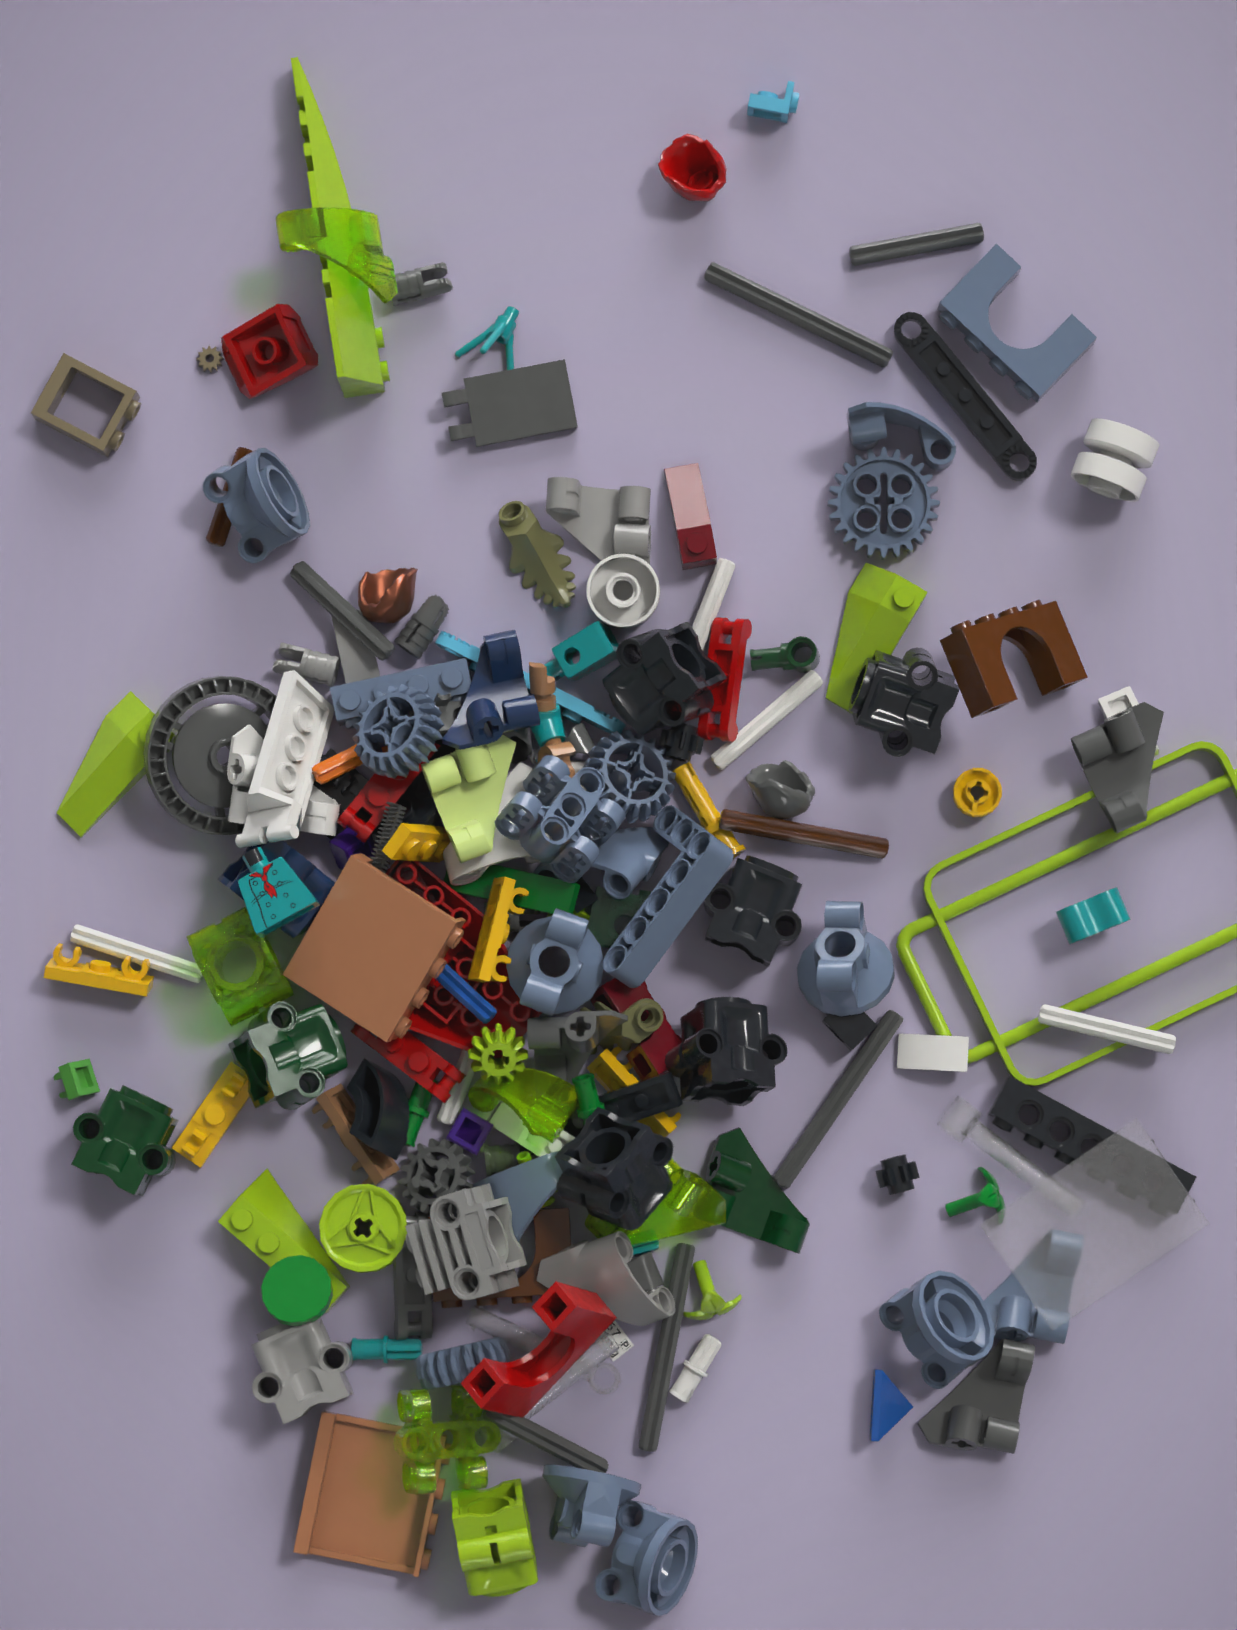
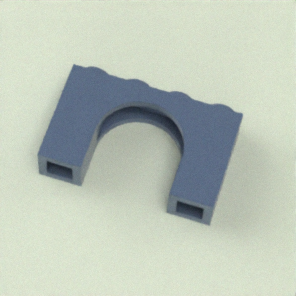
[937,243,1097,403]

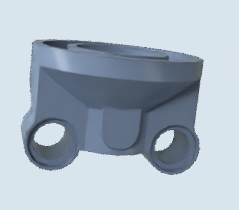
[203,448,310,563]
[797,901,895,1016]
[506,908,604,1016]
[879,1271,994,1389]
[542,1464,641,1547]
[595,1500,698,1616]

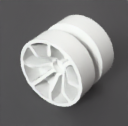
[1070,418,1160,502]
[586,554,660,628]

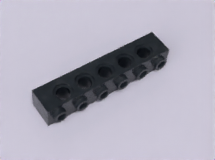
[988,1076,1197,1217]

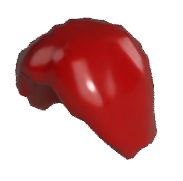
[658,133,727,202]

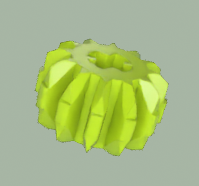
[468,1023,528,1085]

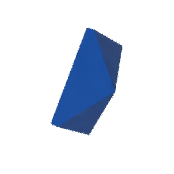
[869,1369,913,1442]

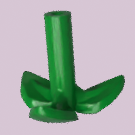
[945,1167,1005,1225]

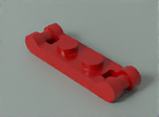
[697,617,752,742]
[337,742,440,843]
[350,1023,466,1103]

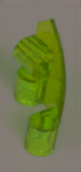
[584,1158,726,1245]

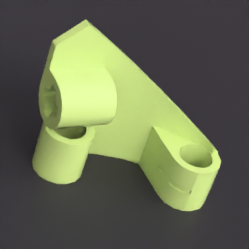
[421,734,516,863]

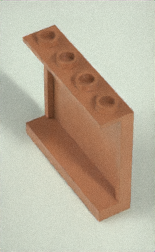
[282,853,466,1042]
[293,1410,453,1577]

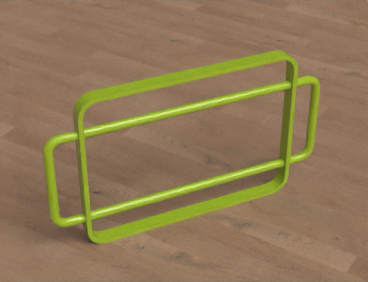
[896,741,1237,1087]

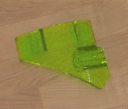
[275,207,398,304]
[468,1068,579,1144]

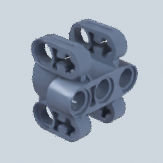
[495,755,626,883]

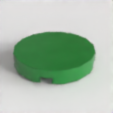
[261,1255,333,1327]

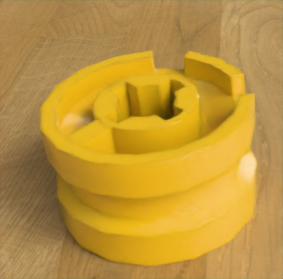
[953,768,1002,818]

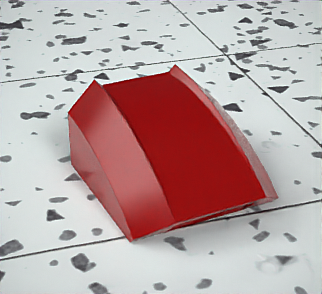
[221,304,318,399]

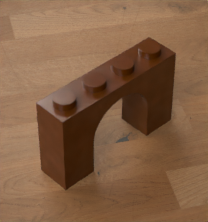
[940,600,1088,718]
[428,1208,572,1308]

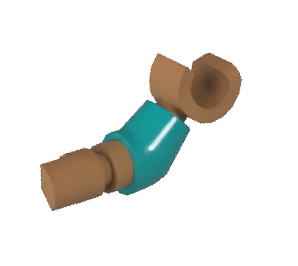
[529,662,576,778]

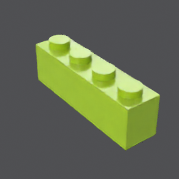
[218,1168,350,1314]

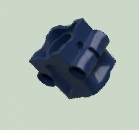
[218,841,335,938]

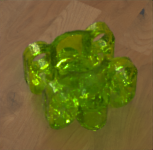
[393,1385,501,1495]

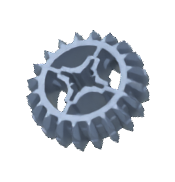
[352,684,444,779]
[583,729,676,824]
[415,1337,511,1390]

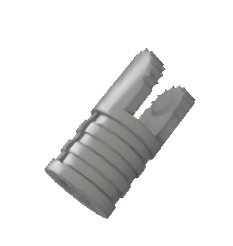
[272,643,340,687]

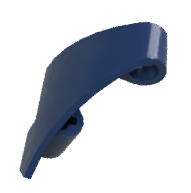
[442,630,540,750]

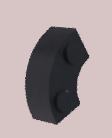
[346,1058,410,1160]

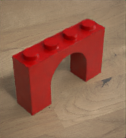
[461,1281,617,1418]

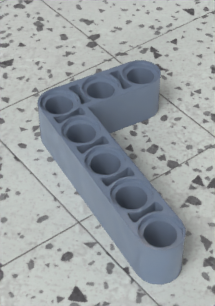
[603,805,733,988]

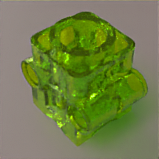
[186,906,294,1027]

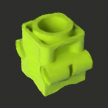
[451,1478,538,1597]

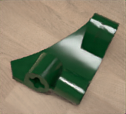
[696,1127,810,1254]

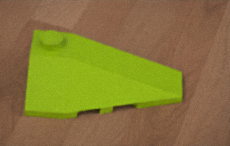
[825,563,927,714]
[57,691,176,838]

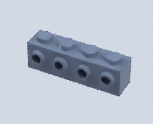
[330,658,472,729]

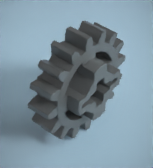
[399,1138,475,1215]

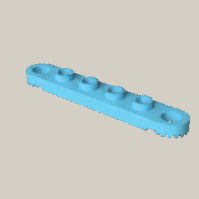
[435,631,626,735]

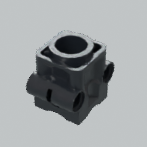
[602,622,727,735]
[849,647,960,757]
[704,855,802,967]
[665,997,788,1106]
[555,1107,674,1231]

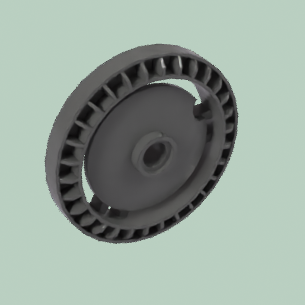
[144,676,277,835]

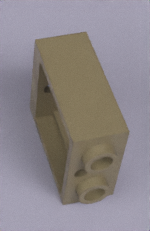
[31,353,141,457]

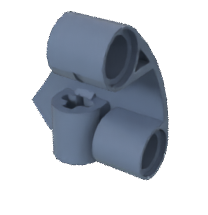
[847,402,956,470]
[533,827,670,899]
[473,1151,563,1243]
[984,1229,1083,1344]

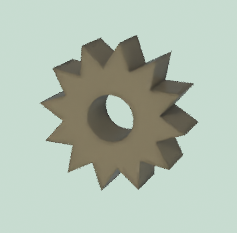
[196,346,224,373]

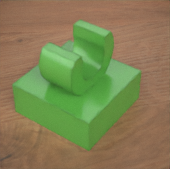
[54,1058,100,1100]

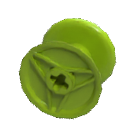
[319,1184,407,1273]

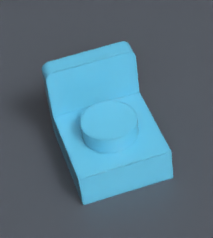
[747,81,800,123]

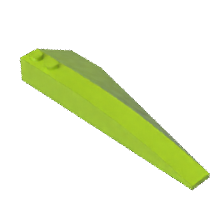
[291,57,390,398]

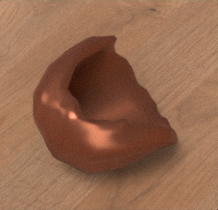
[358,567,418,623]

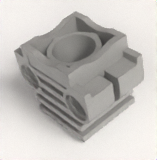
[405,1183,527,1300]

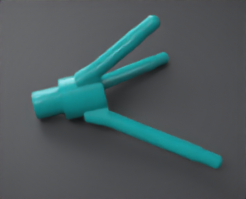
[455,306,519,370]

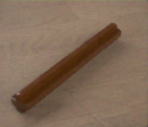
[719,809,889,859]

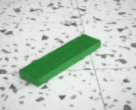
[444,865,580,915]

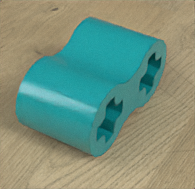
[1056,887,1131,945]

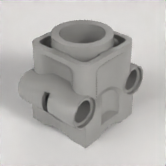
[251,1317,354,1424]

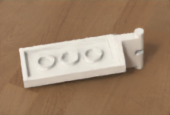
[235,670,334,848]

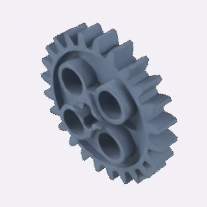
[827,447,940,560]

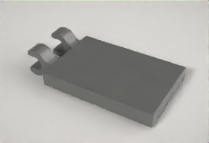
[442,359,578,447]

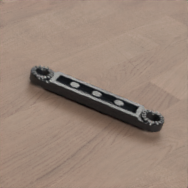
[894,312,1037,481]

